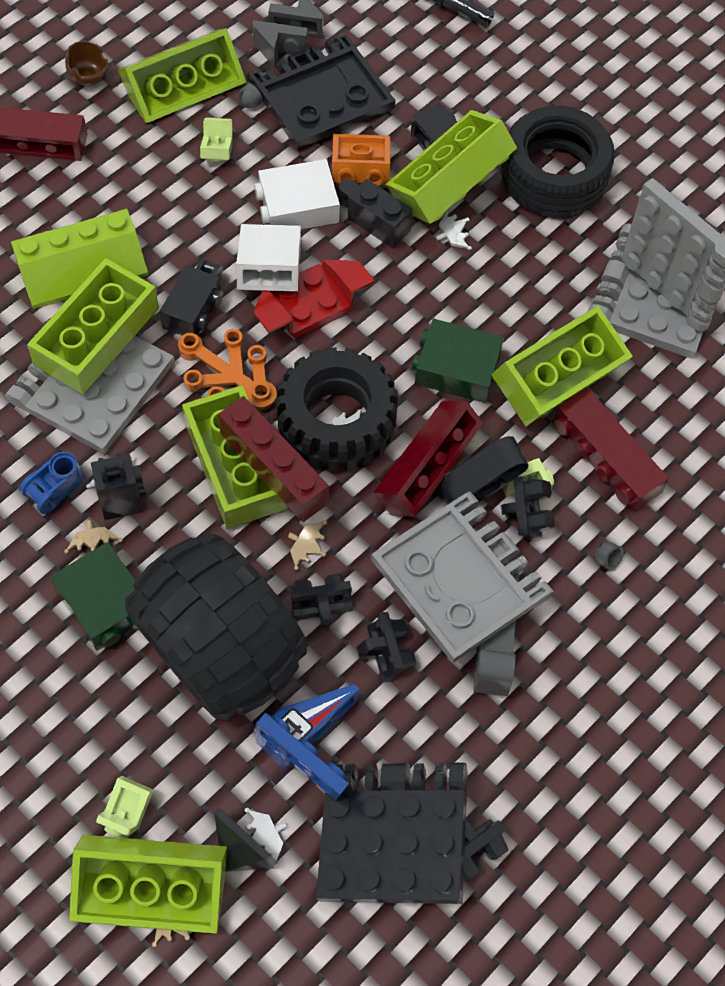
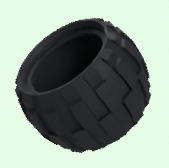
[125,533,307,721]

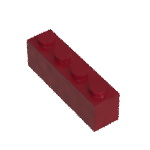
[0,107,88,161]
[553,387,669,512]
[218,396,329,523]
[373,401,483,517]

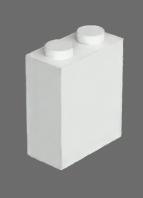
[254,159,340,229]
[236,224,301,291]

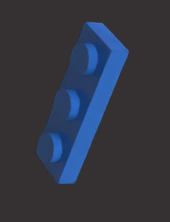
[254,713,349,801]

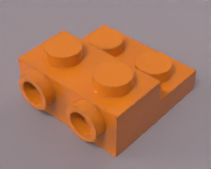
[332,134,390,186]

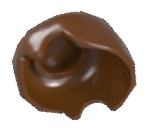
[65,41,108,86]

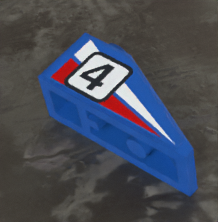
[255,684,359,771]

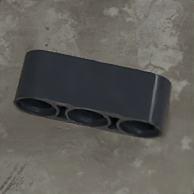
[438,436,529,505]

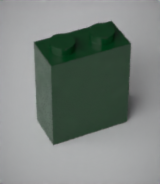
[411,318,504,403]
[50,542,138,651]

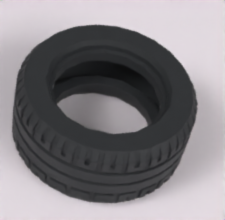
[501,106,615,218]

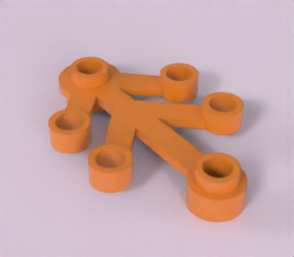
[178,329,277,411]

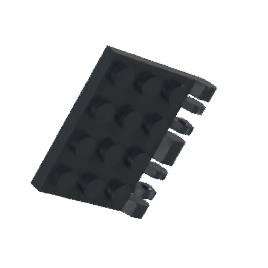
[247,33,396,150]
[316,762,468,904]

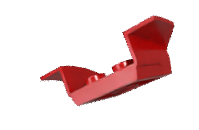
[254,260,375,339]

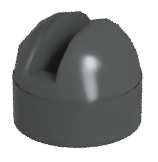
[238,83,263,109]
[594,541,624,570]

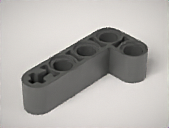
[473,573,519,697]

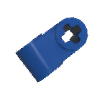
[19,452,83,514]

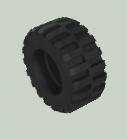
[276,347,398,472]

